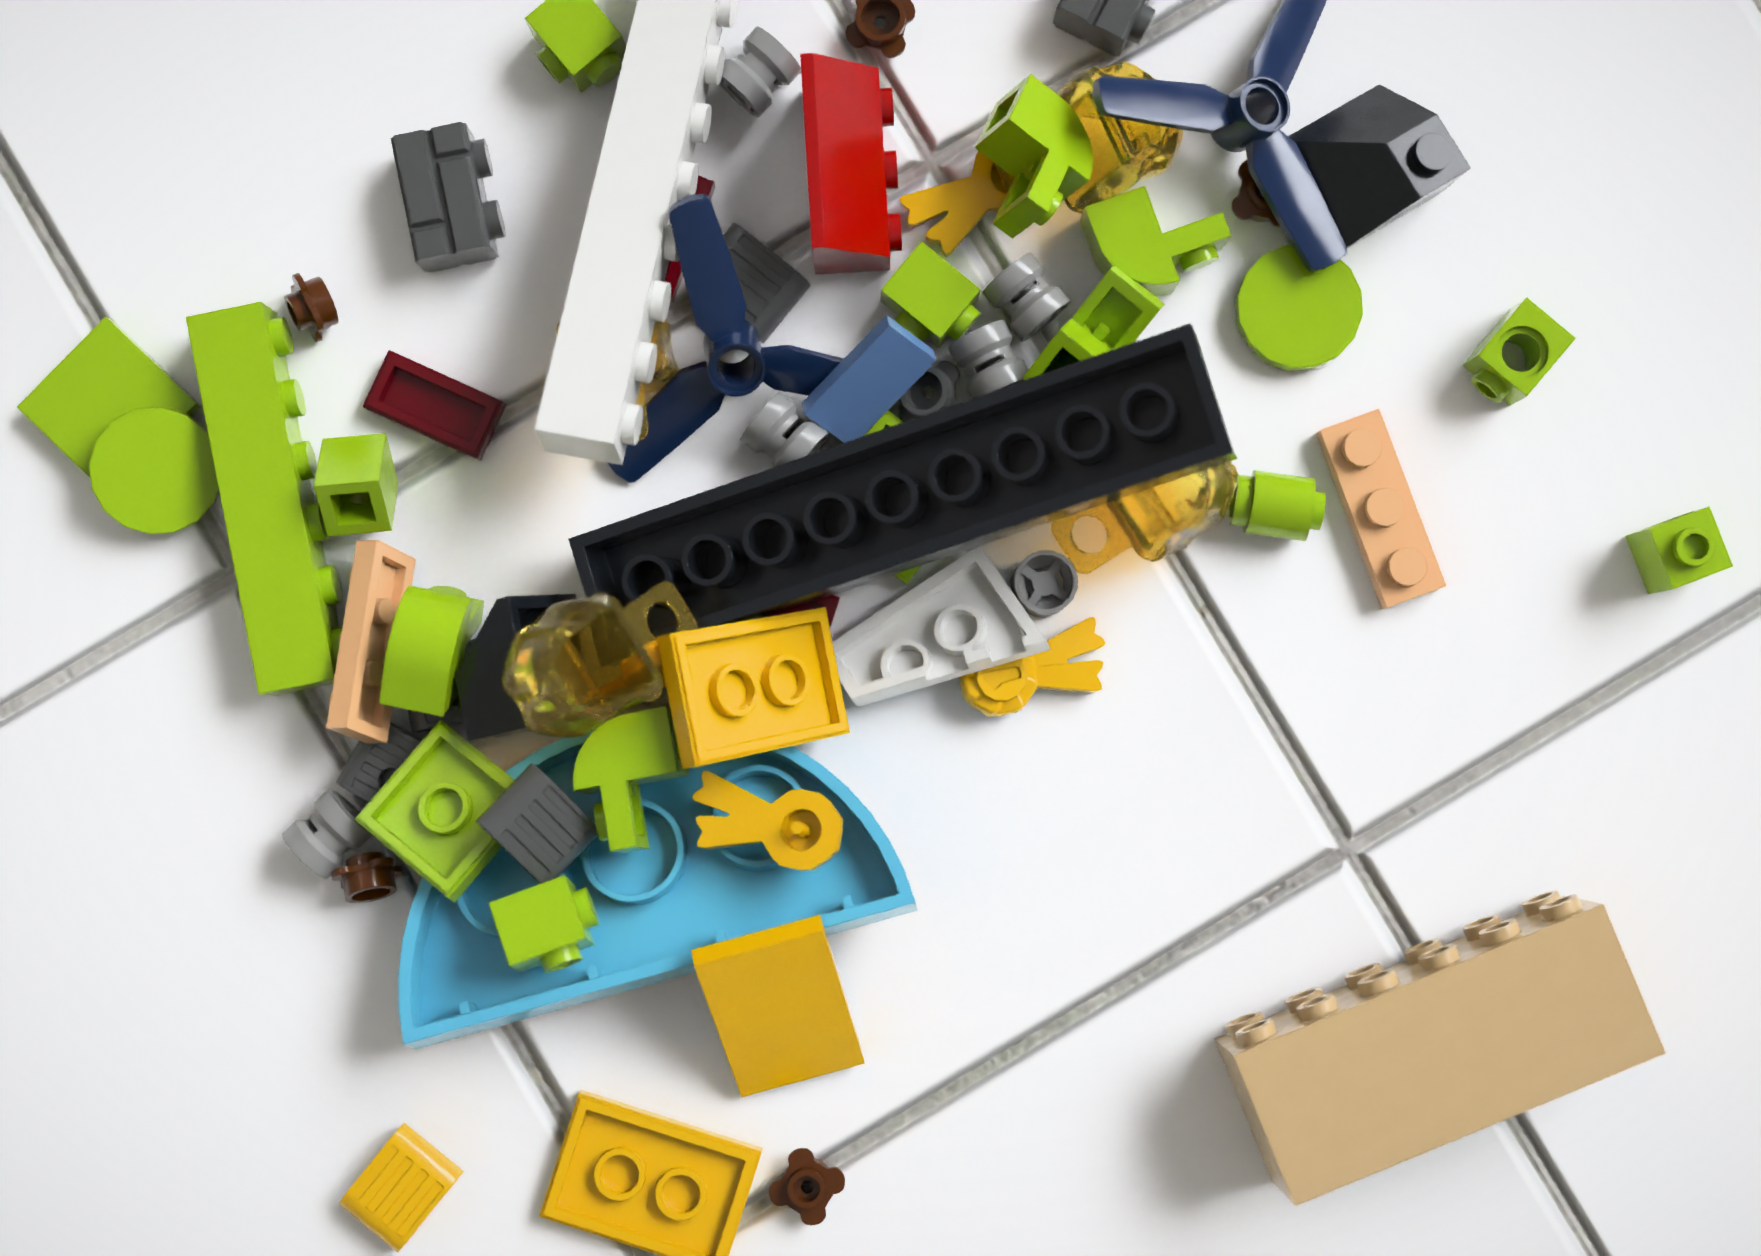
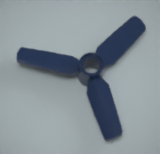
[1092,0,1347,273]
[608,193,844,483]

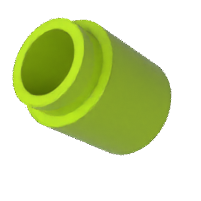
[1228,470,1326,541]

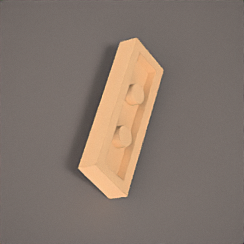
[1315,409,1446,609]
[326,540,416,744]

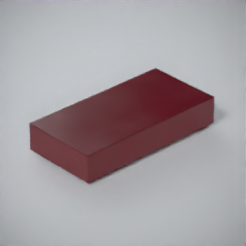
[362,350,507,461]

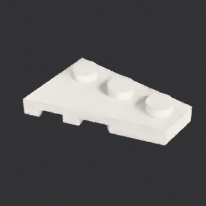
[833,546,1051,707]

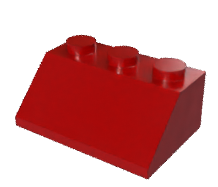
[800,53,902,275]

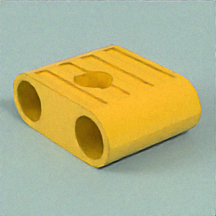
[338,1123,464,1252]

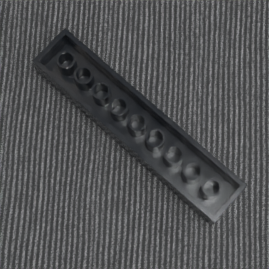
[568,323,1238,663]

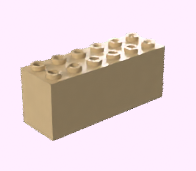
[1214,890,1666,1206]

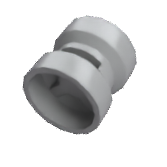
[720,26,801,117]
[982,252,1071,342]
[948,320,1029,398]
[740,392,829,467]
[1011,550,1078,617]
[282,789,373,879]

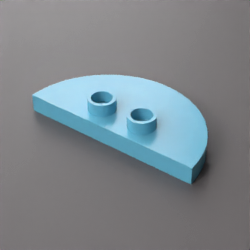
[398,724,918,1049]

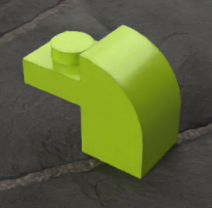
[974,74,1093,239]
[1079,186,1231,297]
[1022,265,1165,380]
[379,585,484,717]
[573,706,689,853]

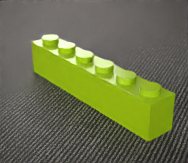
[186,302,342,696]

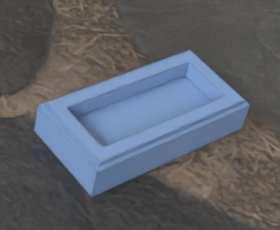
[802,315,937,443]

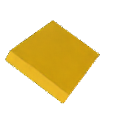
[657,607,850,769]
[691,915,865,1097]
[539,1090,763,1256]

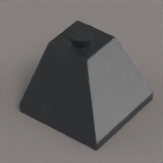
[1288,84,1471,249]
[455,594,600,741]

